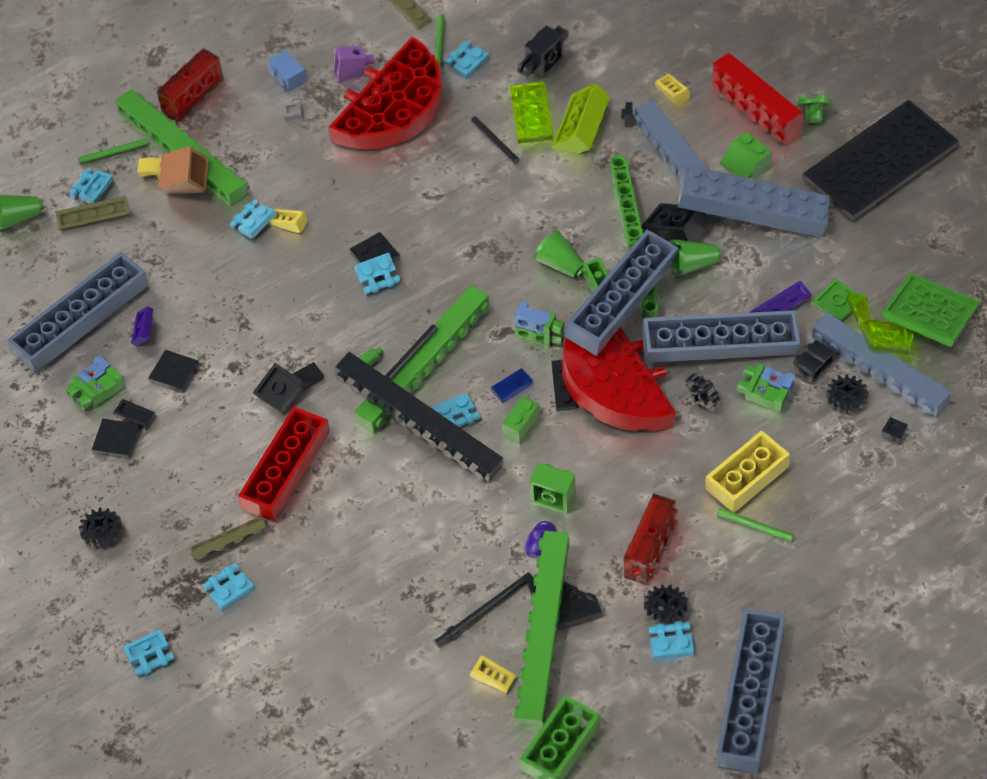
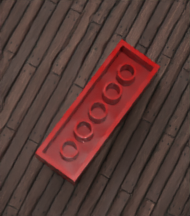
[712,52,803,147]
[238,406,330,522]

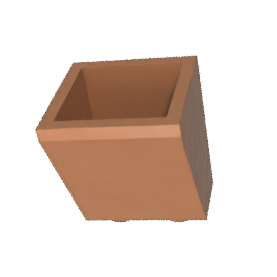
[158,147,208,195]

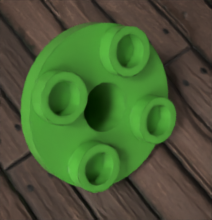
[796,95,832,123]

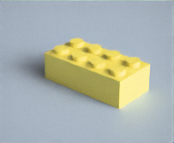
[705,430,790,513]

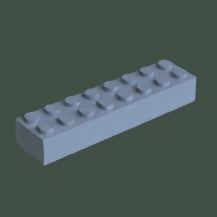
[678,165,829,238]
[564,230,678,355]
[7,252,149,374]
[641,310,800,363]
[716,609,785,774]

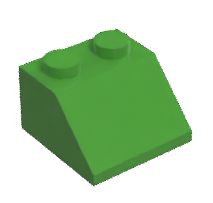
[720,131,772,179]

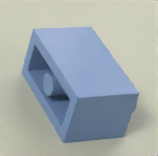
[268,49,307,91]

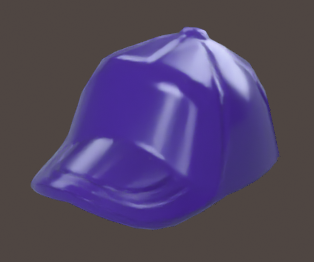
[524,521,557,559]

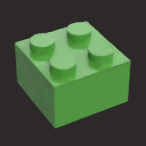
[529,463,576,514]

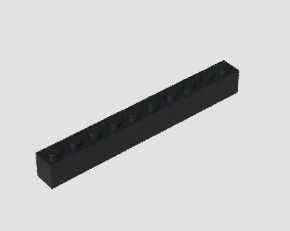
[335,351,503,483]

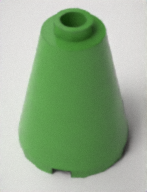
[0,194,43,230]
[533,229,585,278]
[670,239,721,277]

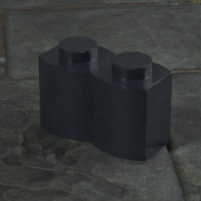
[793,340,835,383]

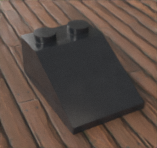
[641,203,711,242]

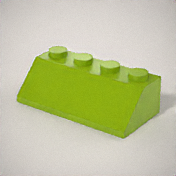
[552,83,610,154]

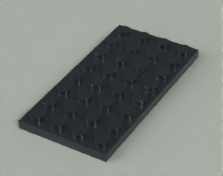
[802,99,959,221]

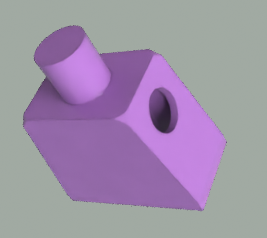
[333,46,375,83]

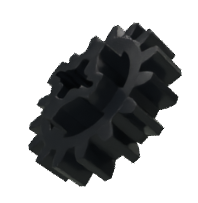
[685,373,721,411]
[826,374,869,414]
[79,507,123,548]
[644,584,688,624]

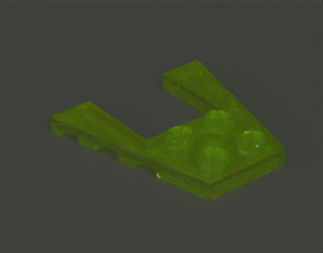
[847,293,915,355]

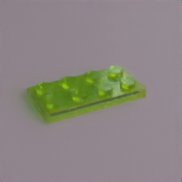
[509,82,553,144]

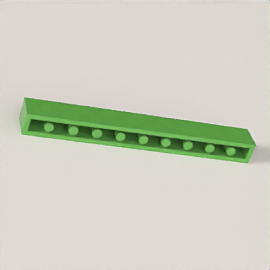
[115,89,248,207]
[354,285,490,434]
[514,531,569,728]

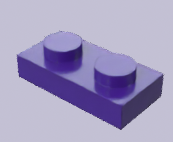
[131,306,154,347]

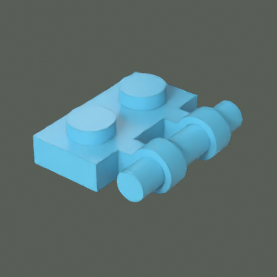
[444,40,489,79]
[69,168,114,203]
[230,200,276,239]
[354,253,400,294]
[432,393,480,427]
[202,563,255,611]
[648,621,694,660]
[123,629,175,676]

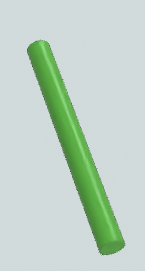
[434,14,444,68]
[78,138,148,164]
[716,508,794,542]

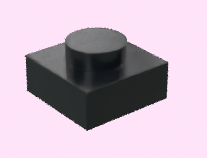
[621,102,633,127]
[881,417,908,443]

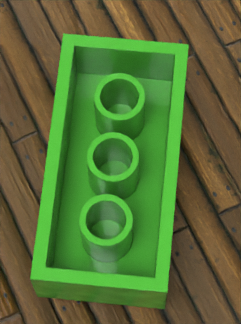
[519,695,601,779]

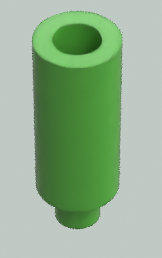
[358,347,384,365]

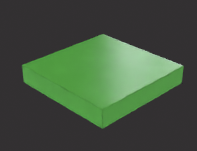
[811,278,865,322]

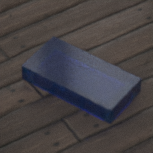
[491,368,533,403]

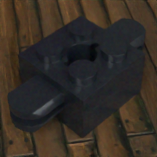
[517,25,569,79]

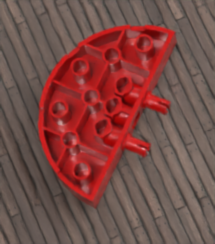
[328,37,442,149]
[561,327,676,432]

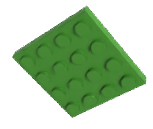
[881,272,980,347]

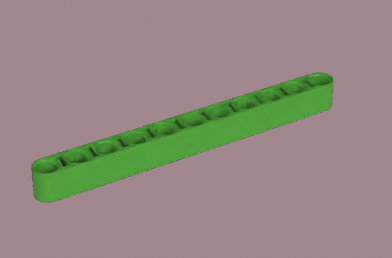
[611,155,658,319]

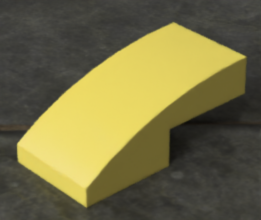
[137,158,161,179]

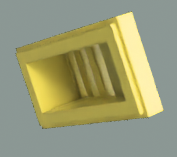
[655,74,690,107]
[268,209,308,233]
[469,655,517,693]

